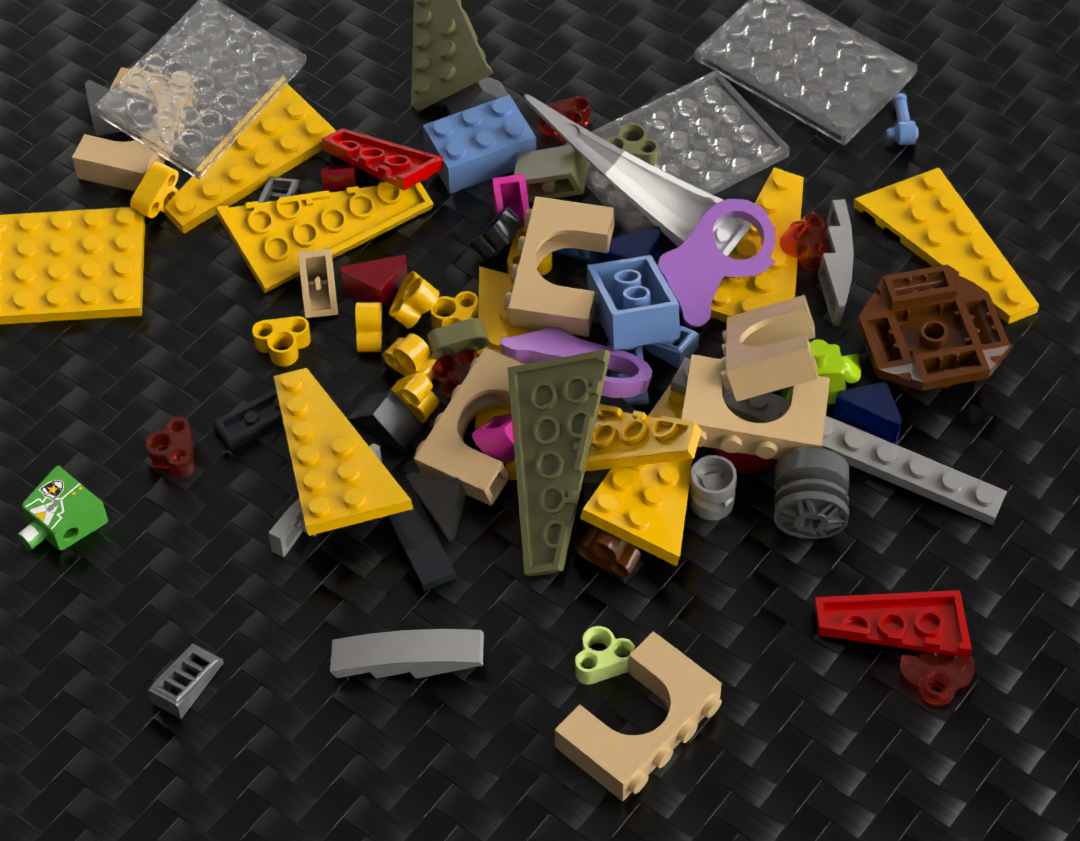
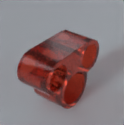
[539,96,591,144]
[779,212,830,271]
[432,347,480,403]
[146,417,194,478]

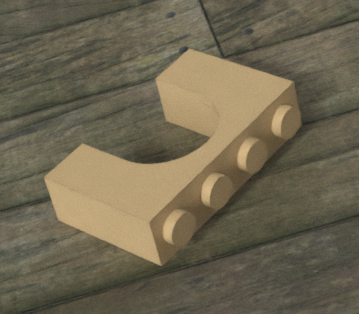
[72,67,196,191]
[504,196,614,337]
[721,295,818,402]
[414,347,523,506]
[681,354,830,459]
[555,631,722,801]

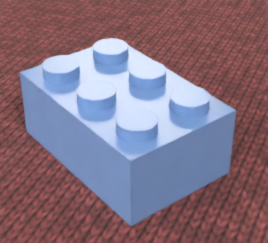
[423,94,536,194]
[587,255,680,350]

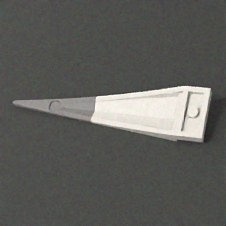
[523,94,752,256]

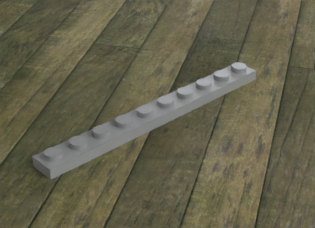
[670,357,1007,525]

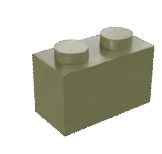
[514,145,589,202]

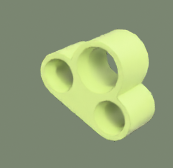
[575,626,635,685]

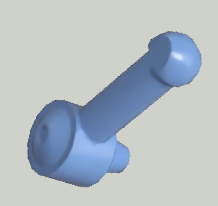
[886,93,919,145]

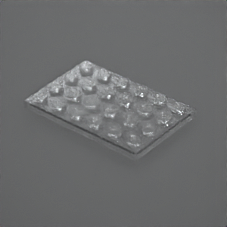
[94,0,307,180]
[695,0,918,146]
[563,70,790,237]

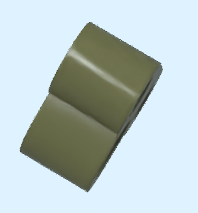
[606,123,659,167]
[427,318,488,368]

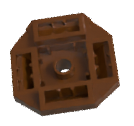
[858,264,1010,391]

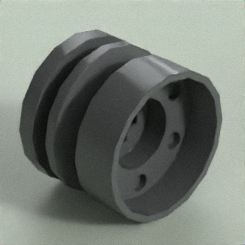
[774,447,849,539]

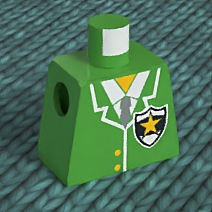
[17,465,108,550]

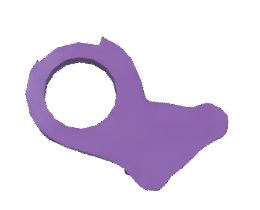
[658,199,776,328]
[500,327,653,398]

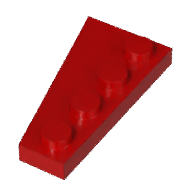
[322,128,443,191]
[814,590,972,658]

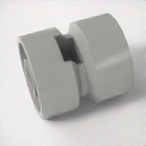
[689,455,737,520]

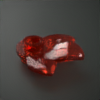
[900,651,975,706]

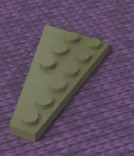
[411,0,494,111]
[507,349,611,576]

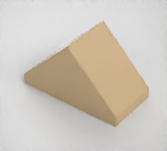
[298,248,338,318]

